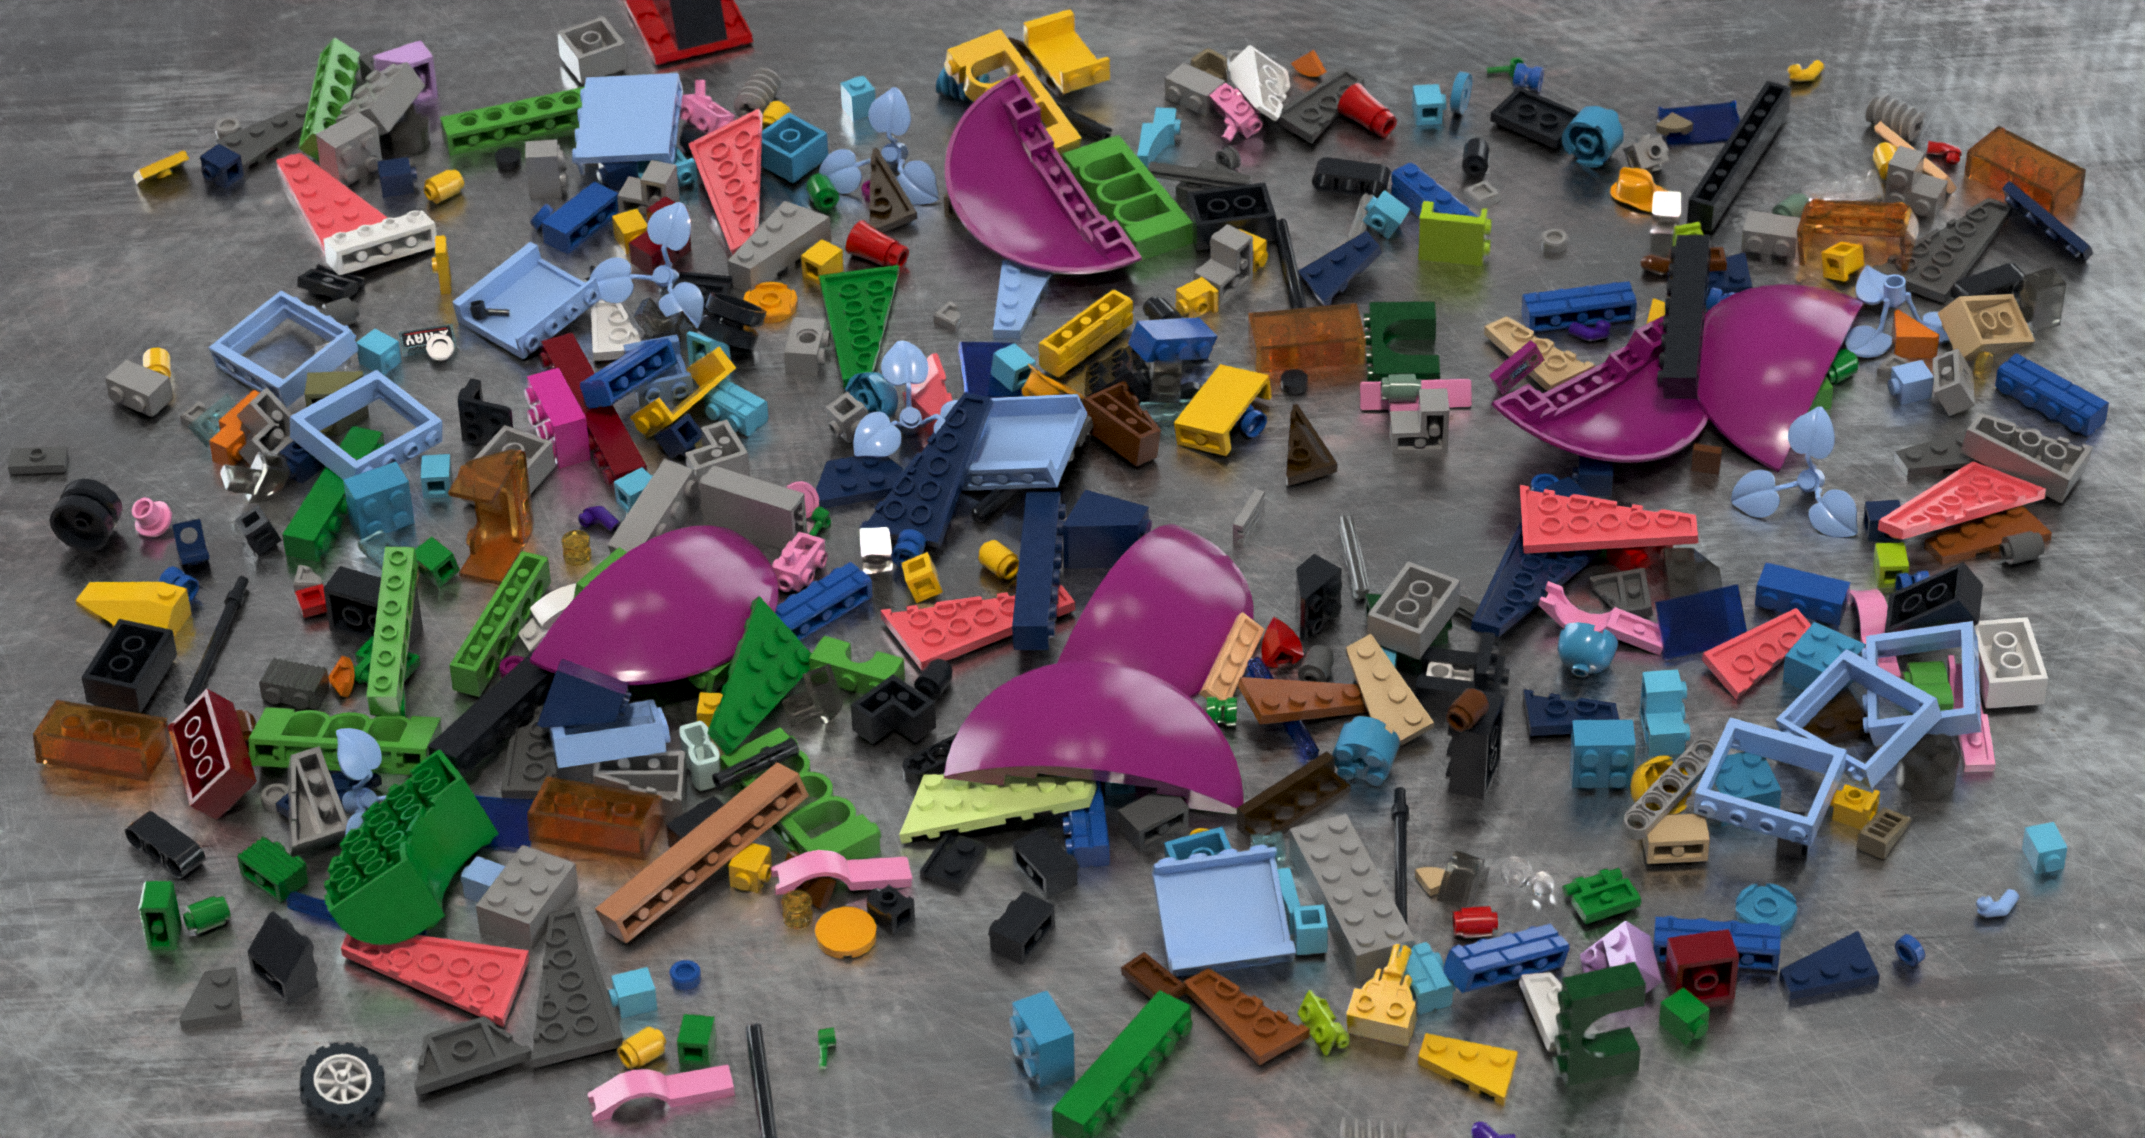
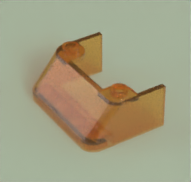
[1797,198,1919,271]
[448,449,534,585]

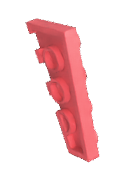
[1702,608,1811,701]

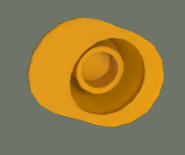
[1610,167,1672,213]
[1022,363,1085,399]

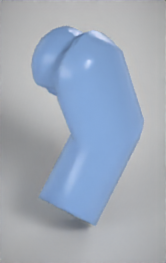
[1976,889,2019,918]

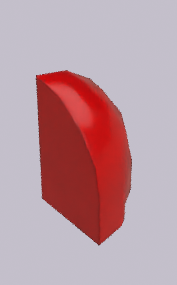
[1261,617,1304,668]

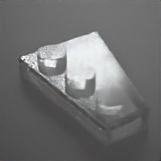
[1800,169,1884,207]

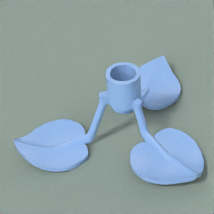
[819,87,940,205]
[589,202,704,329]
[1845,265,1950,358]
[853,340,984,458]
[1731,406,1858,538]
[336,728,386,836]

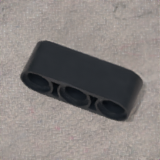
[1312,157,1392,199]
[1950,263,2032,300]
[124,811,206,879]

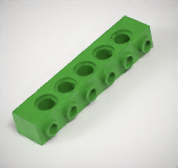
[298,37,360,162]
[440,87,584,156]
[366,546,418,716]
[449,551,551,697]

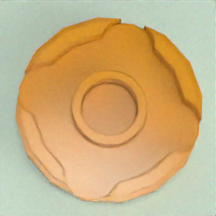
[743,281,798,324]
[815,907,877,959]

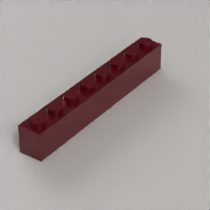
[539,333,647,491]

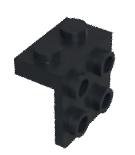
[1084,345,1152,400]
[457,378,513,446]

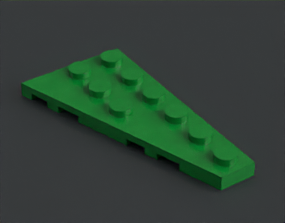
[819,265,899,388]
[707,596,812,755]

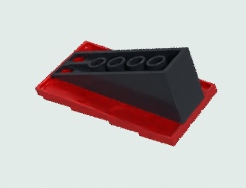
[622,0,753,65]

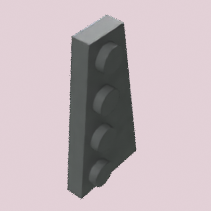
[216,102,309,173]

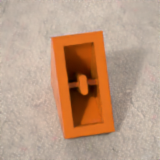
[1892,309,1940,358]

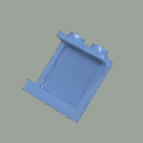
[623,334,693,407]

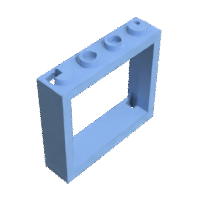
[209,291,359,408]
[290,370,442,479]
[1862,621,1982,746]
[1776,649,1942,789]
[549,699,671,768]
[1694,717,1847,846]

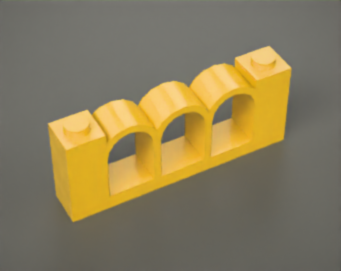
[944,29,1081,159]

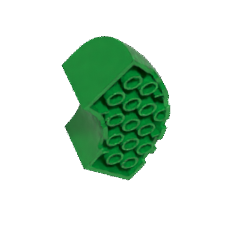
[324,749,499,945]

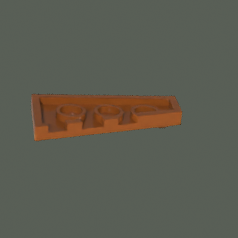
[1924,505,2052,565]
[1238,677,1368,724]
[1183,968,1310,1066]

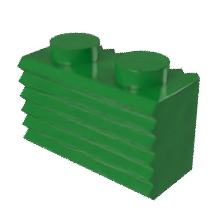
[237,836,308,903]
[138,881,182,951]

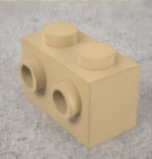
[1642,814,1710,864]

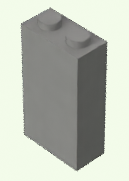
[698,465,807,550]

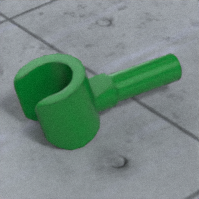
[1487,57,1524,77]
[809,506,831,536]
[818,1027,837,1070]

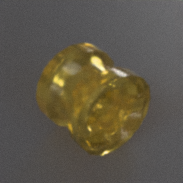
[561,530,592,566]
[781,890,813,929]

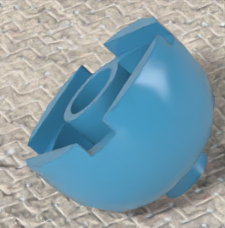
[845,372,898,420]
[1557,622,1618,677]

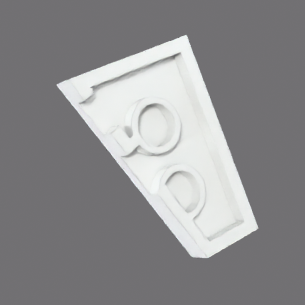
[591,299,641,361]
[1519,972,1604,1052]

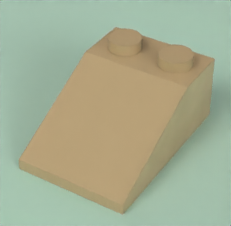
[1937,294,2035,361]

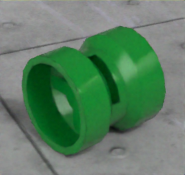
[1206,697,1237,727]

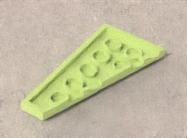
[899,774,1097,844]

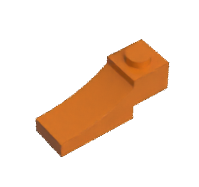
[209,390,261,469]

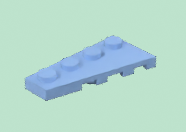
[993,260,1055,339]

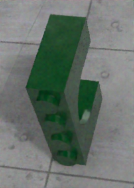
[1364,301,1440,382]
[1553,962,1646,1087]

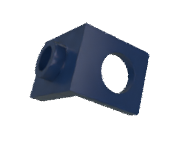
[172,518,210,566]

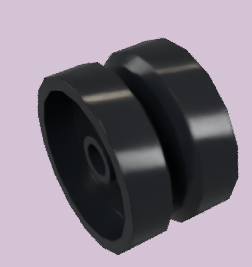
[698,292,767,349]
[49,478,123,552]

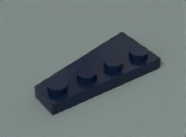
[2002,181,2093,261]

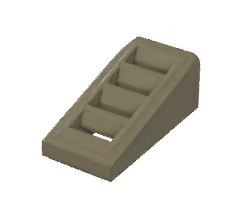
[1856,807,1911,860]

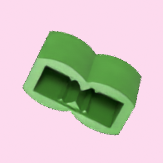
[1901,661,1954,711]

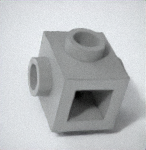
[1623,134,1669,173]
[826,392,869,443]

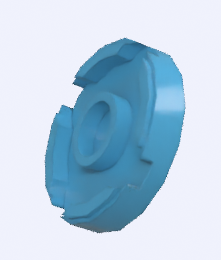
[1735,883,1797,933]

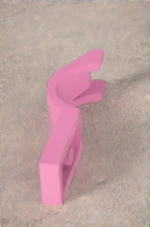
[1538,581,1671,656]
[1849,589,1901,678]
[1947,655,1996,772]
[771,850,912,895]
[588,1064,735,1122]

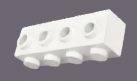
[323,210,436,275]

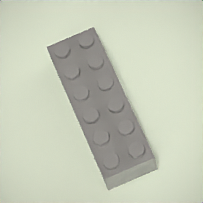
[1289,814,1415,981]

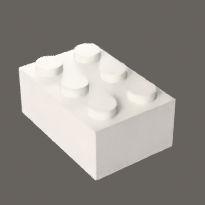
[1974,617,2048,709]

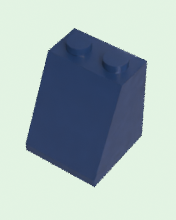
[1063,489,1152,569]
[537,659,632,728]

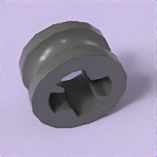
[1216,146,1241,170]

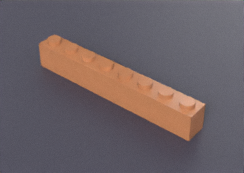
[595,762,809,943]

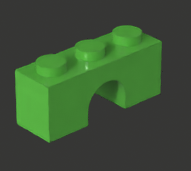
[809,636,905,695]

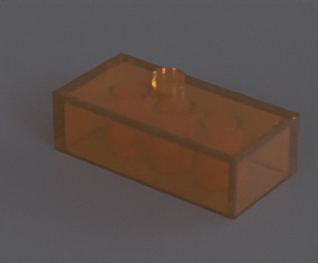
[1964,126,2086,217]
[1248,303,1366,373]
[33,700,170,782]
[527,776,663,861]

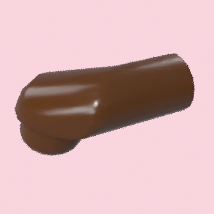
[1640,254,1670,275]

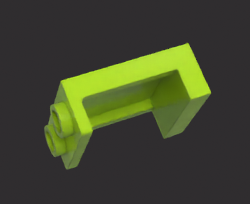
[1418,201,1492,266]

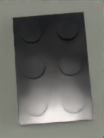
[1490,87,1579,149]

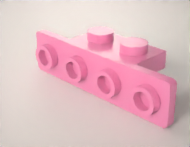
[1360,379,1472,414]

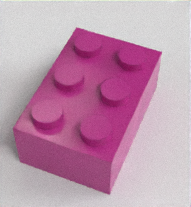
[524,367,591,469]

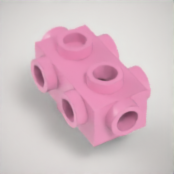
[680,80,735,133]
[1209,83,1263,143]
[772,531,828,592]

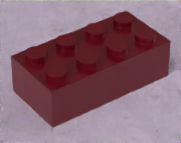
[167,689,257,820]

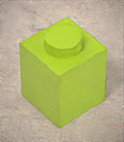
[1873,542,1909,588]

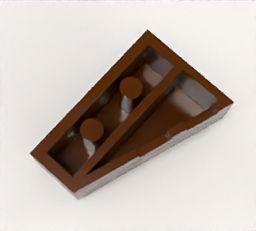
[1083,381,1161,467]

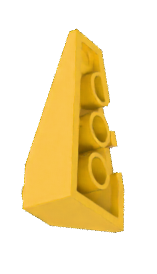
[75,582,192,637]

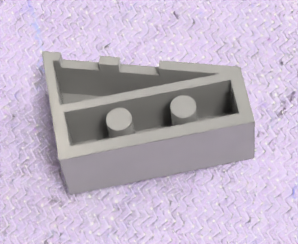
[288,746,348,857]
[593,751,688,818]

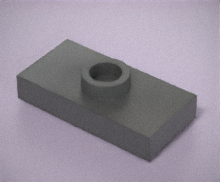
[8,446,69,474]

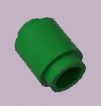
[806,174,839,211]
[1826,349,1859,385]
[183,896,231,935]

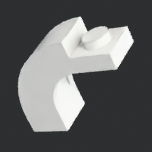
[518,584,576,652]

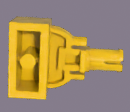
[1346,944,1417,1047]

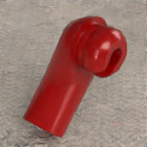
[1927,141,1962,165]

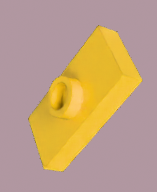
[133,151,189,184]
[432,235,451,295]

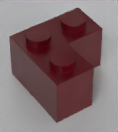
[629,196,692,275]

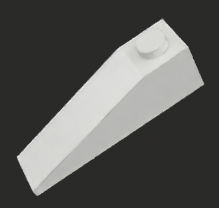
[1229,45,1290,121]

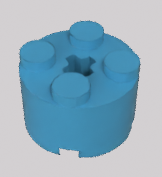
[1562,106,1624,168]
[1332,716,1400,786]

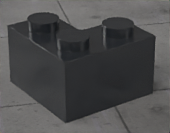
[851,674,936,744]

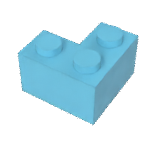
[1639,669,1690,756]

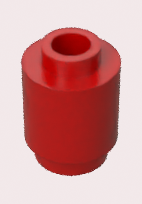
[1452,906,1498,939]

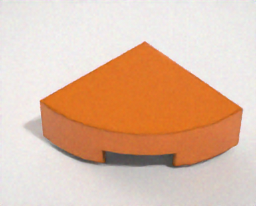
[1291,50,1327,77]
[328,656,355,698]

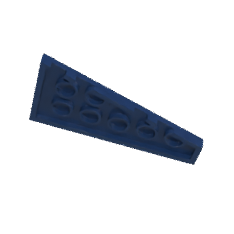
[859,393,993,548]
[1471,522,1602,637]

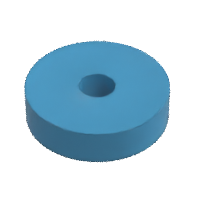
[1450,71,1472,114]

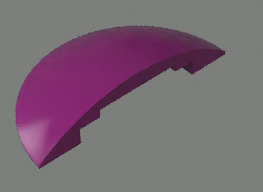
[945,74,1142,274]
[1698,284,1864,473]
[1491,315,1709,463]
[1057,524,1254,698]
[530,525,779,685]
[944,661,1244,814]

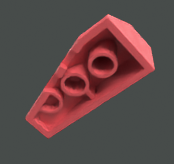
[902,353,953,436]

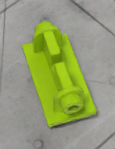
[1297,990,1349,1056]

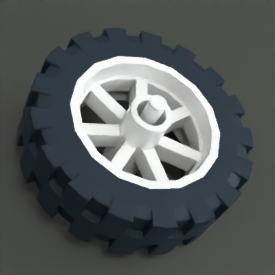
[299,1042,385,1128]

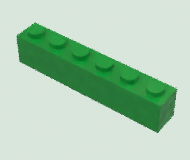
[282,426,386,562]
[1052,990,1193,1138]

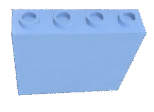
[572,73,683,175]
[452,242,601,359]
[961,394,1088,491]
[1152,845,1296,978]

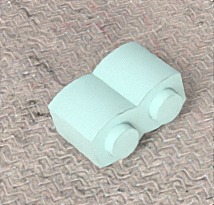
[679,721,721,791]

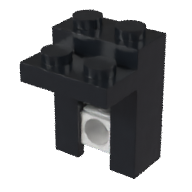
[1415,632,1510,712]

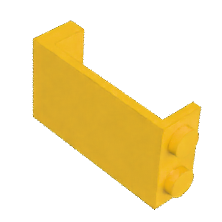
[1023,9,1110,94]
[630,347,736,439]
[1174,364,1272,456]

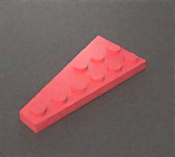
[689,108,763,254]
[276,153,387,254]
[1878,461,2046,540]
[1520,485,1698,554]
[880,585,1075,671]
[341,933,530,1027]

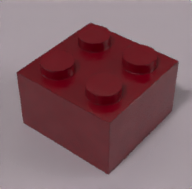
[1664,929,1739,1004]

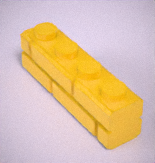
[1038,289,1133,377]

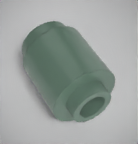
[1772,193,1811,220]
[1381,374,1421,402]

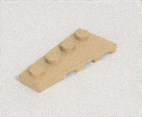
[1484,316,1595,391]
[1346,634,1434,746]

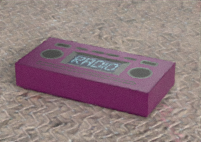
[1489,340,1545,395]

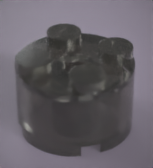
[1895,734,1959,802]

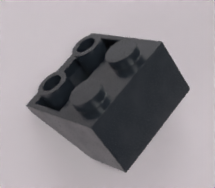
[1295,554,1342,642]
[247,911,318,1005]

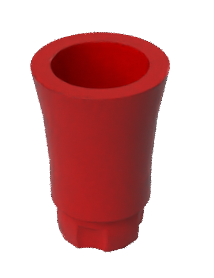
[1337,83,1397,137]
[845,220,909,270]

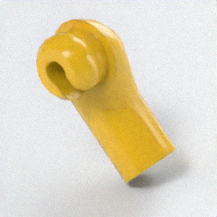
[1788,60,1824,82]

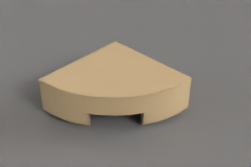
[1415,867,1457,896]

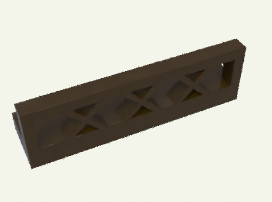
[1237,751,1351,845]

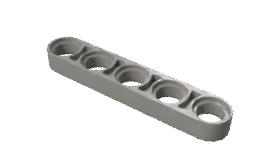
[1621,738,1717,840]

